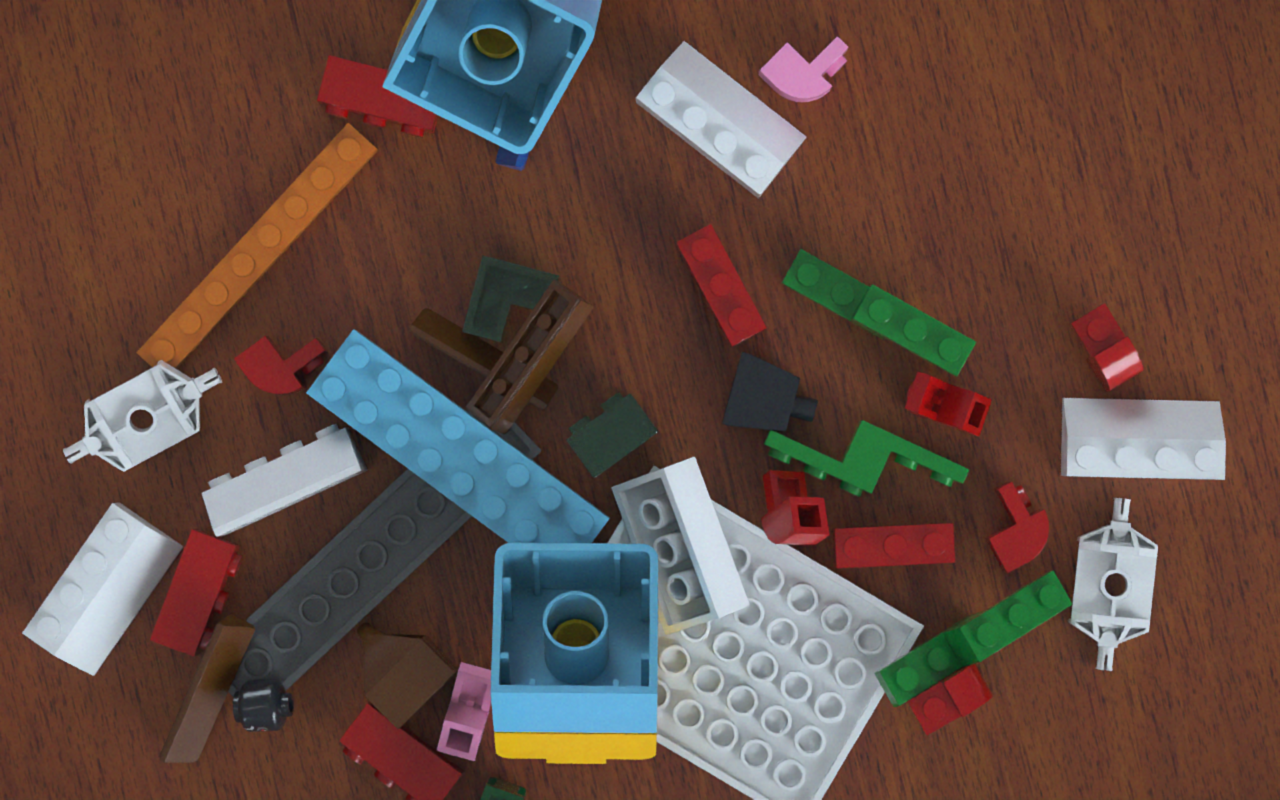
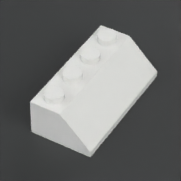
[636,41,807,199]
[1061,398,1226,480]
[202,424,368,537]
[611,457,750,635]
[22,502,183,676]

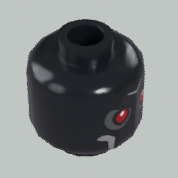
[233,680,294,732]

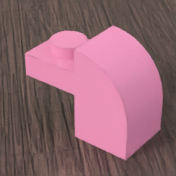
[758,36,848,102]
[437,662,491,761]

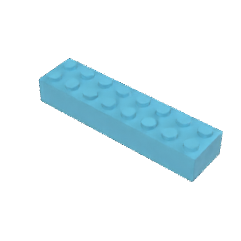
[306,329,610,543]

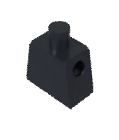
[722,352,818,432]

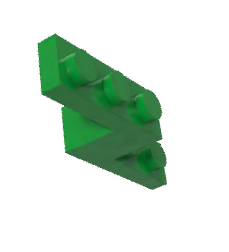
[781,249,976,377]
[763,420,970,497]
[874,570,1073,707]

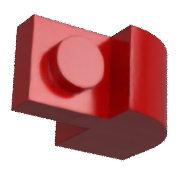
[1069,303,1143,392]
[234,336,328,395]
[904,371,992,437]
[761,470,830,545]
[985,482,1049,574]
[907,664,993,736]

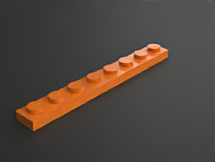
[136,123,378,369]

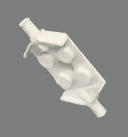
[63,360,222,472]
[1068,498,1158,671]

